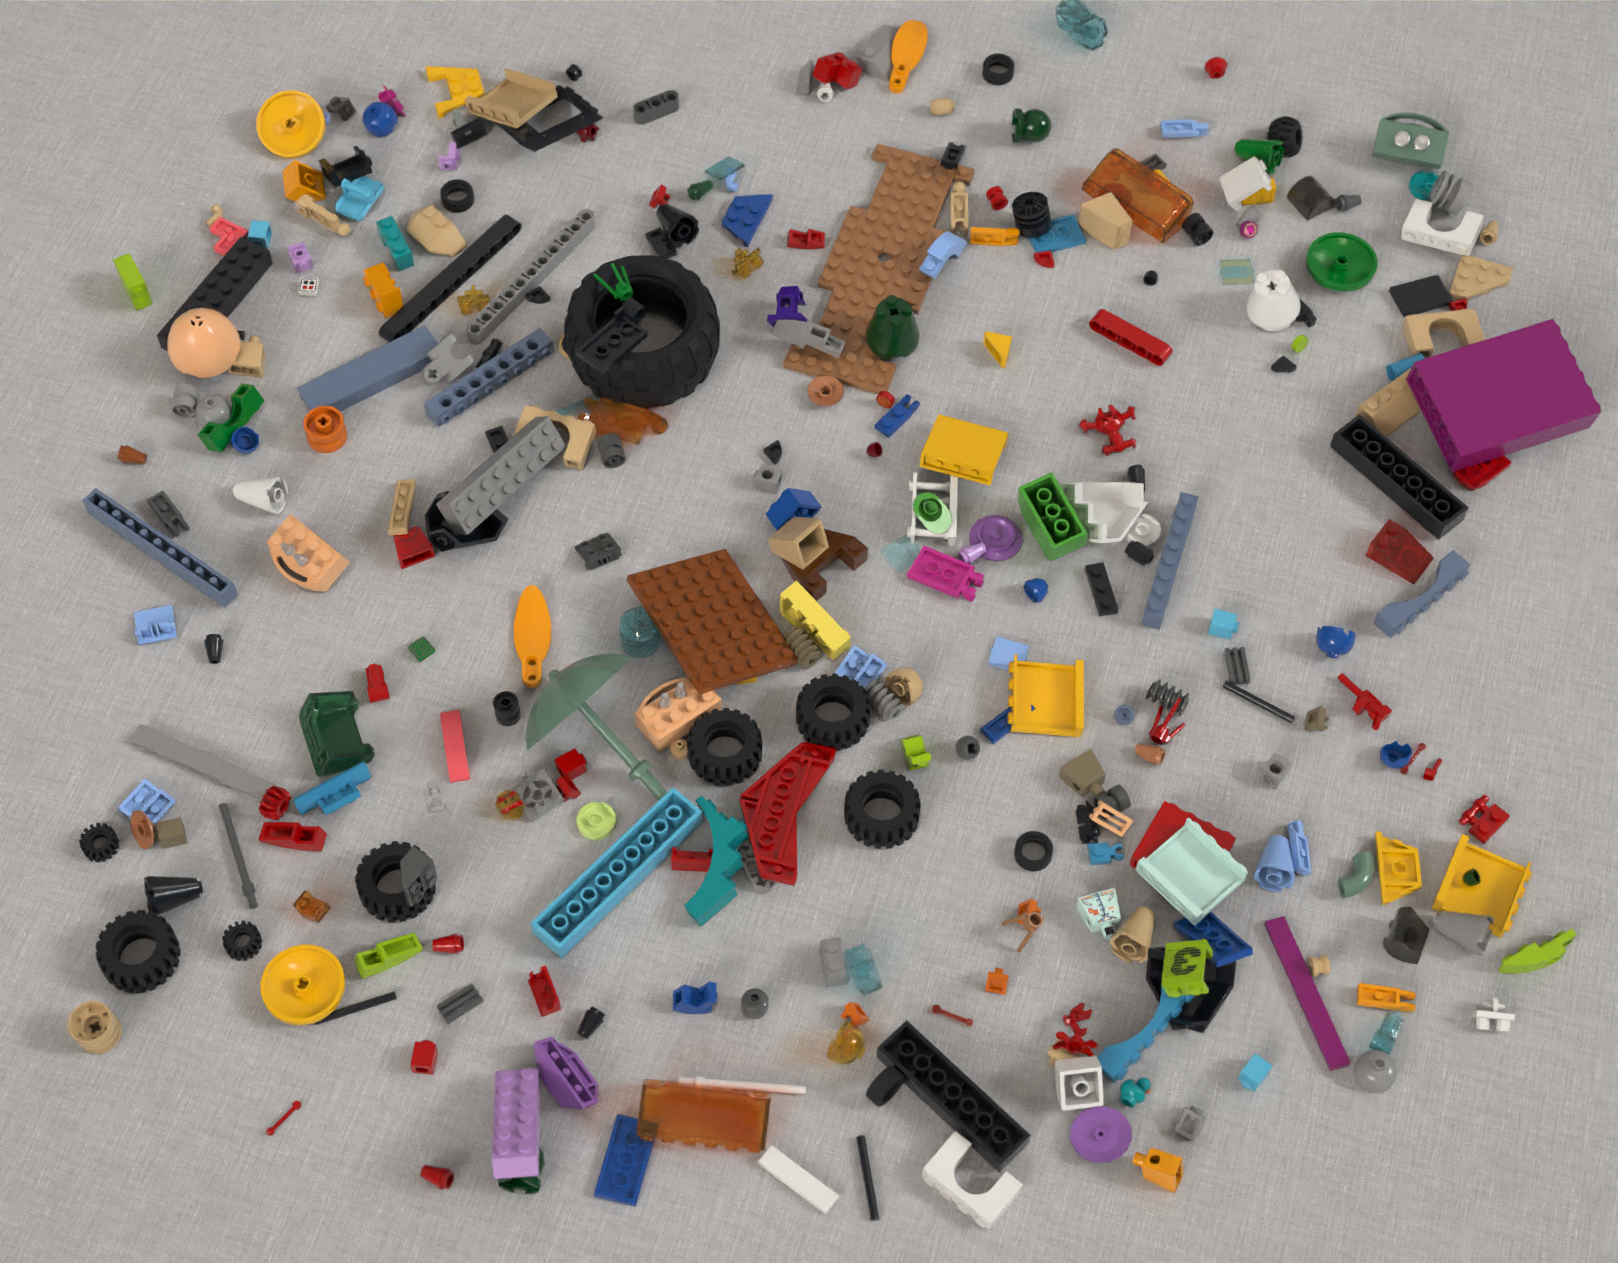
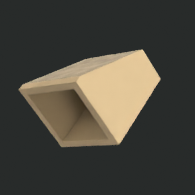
[1078,192,1133,249]
[768,517,829,569]

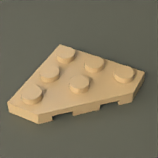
[1449,255,1513,301]

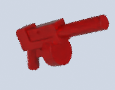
[1337,673,1392,730]

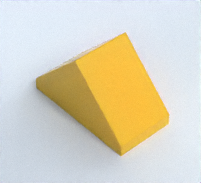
[983,331,1012,368]

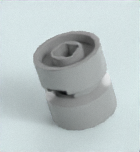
[171,384,199,418]

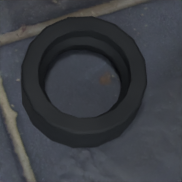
[982,53,1014,85]
[440,179,474,213]
[1014,831,1053,872]
[866,1066,905,1107]

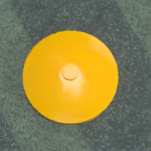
[256,90,326,159]
[260,945,346,1025]

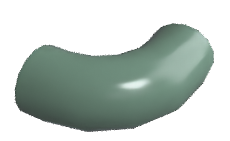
[1338,851,1375,898]

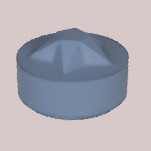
[1114,705,1134,725]

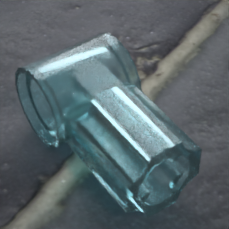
[1369,1012,1404,1055]

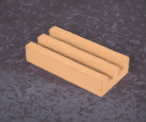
[1089,800,1133,837]

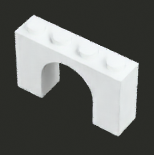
[1401,199,1484,256]
[922,1131,1023,1230]

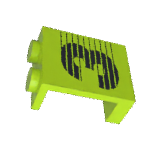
[1161,939,1213,997]

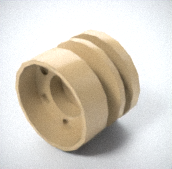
[68,1000,122,1054]

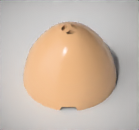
[167,308,241,378]

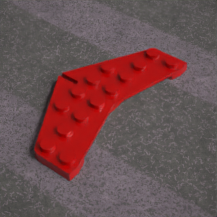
[739,742,836,886]

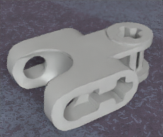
[420,333,475,384]

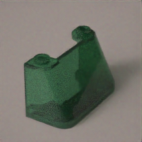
[299,691,375,777]

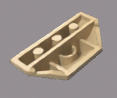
[406,205,468,257]

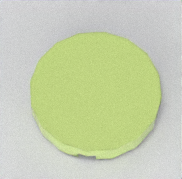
[577,801,616,840]

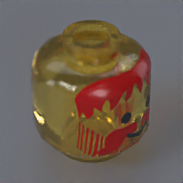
[495,790,525,820]

